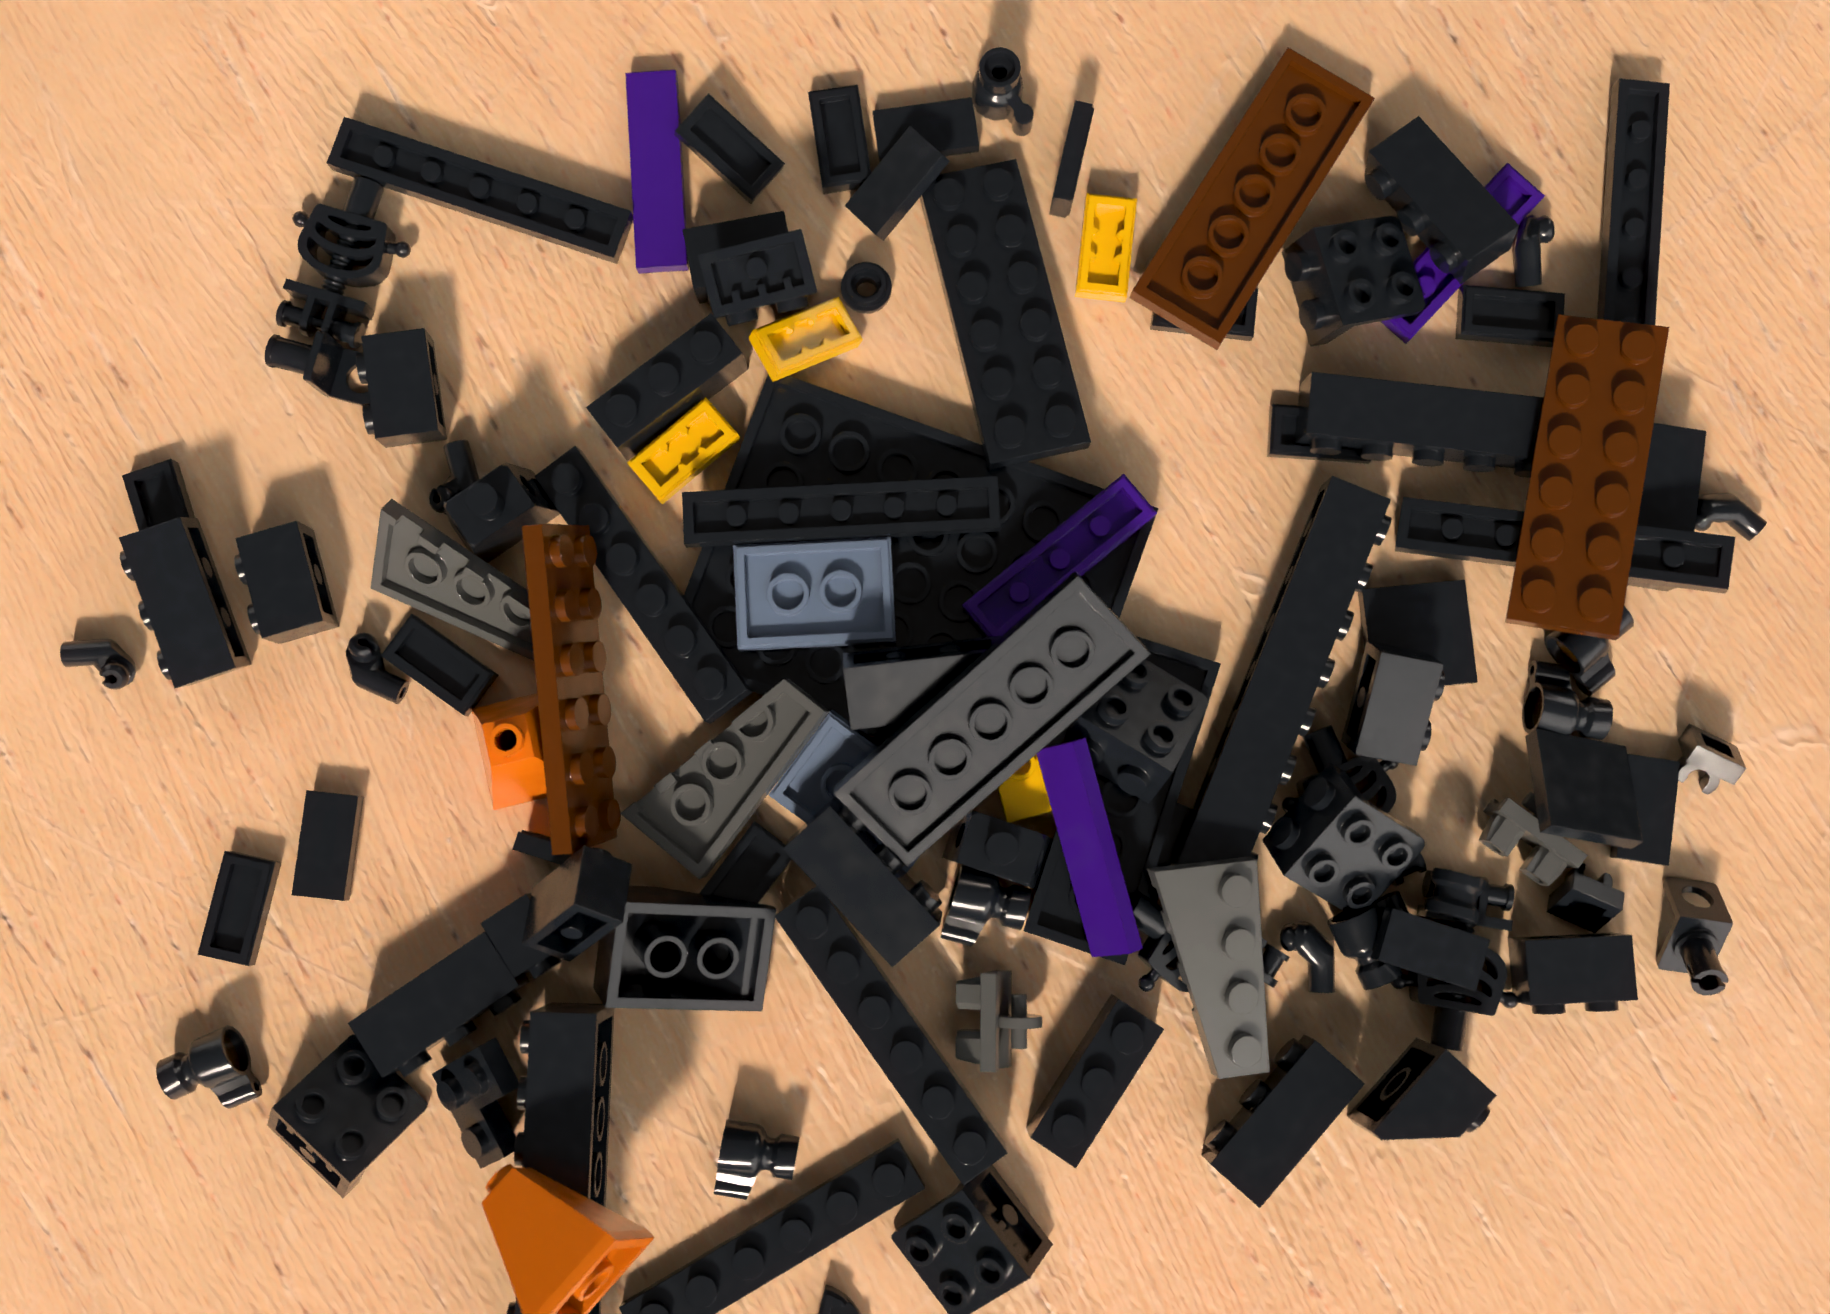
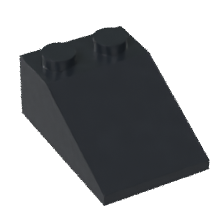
[593,885,776,1011]

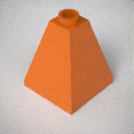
[471,693,547,810]
[481,1164,655,1314]

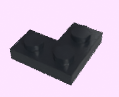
[432,1037,519,1169]

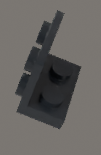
[698,229,817,326]
[267,1034,428,1198]
[891,1165,1053,1314]

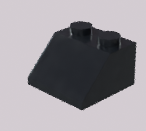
[1347,1038,1497,1140]

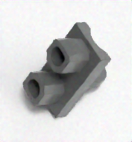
[1479,792,1588,886]
[955,970,1042,1072]

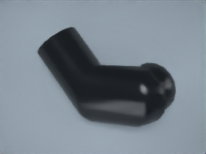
[1513,215,1555,287]
[429,440,479,515]
[1695,493,1767,541]
[346,632,409,704]
[60,638,136,690]
[1280,921,1335,993]

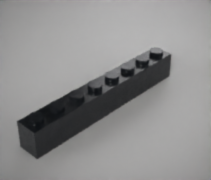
[1171,476,1392,865]

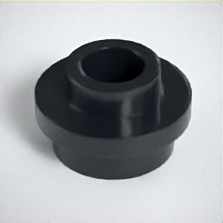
[841,262,892,314]

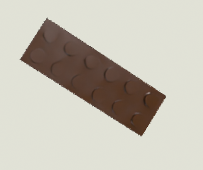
[1130,47,1375,350]
[1505,314,1669,640]
[522,524,621,855]

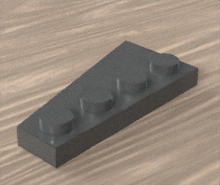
[371,499,534,661]
[621,679,830,879]
[1147,856,1270,1079]

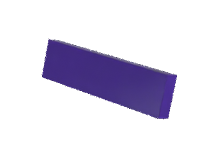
[625,70,689,274]
[1380,162,1545,344]
[962,474,1157,637]
[1037,738,1143,957]

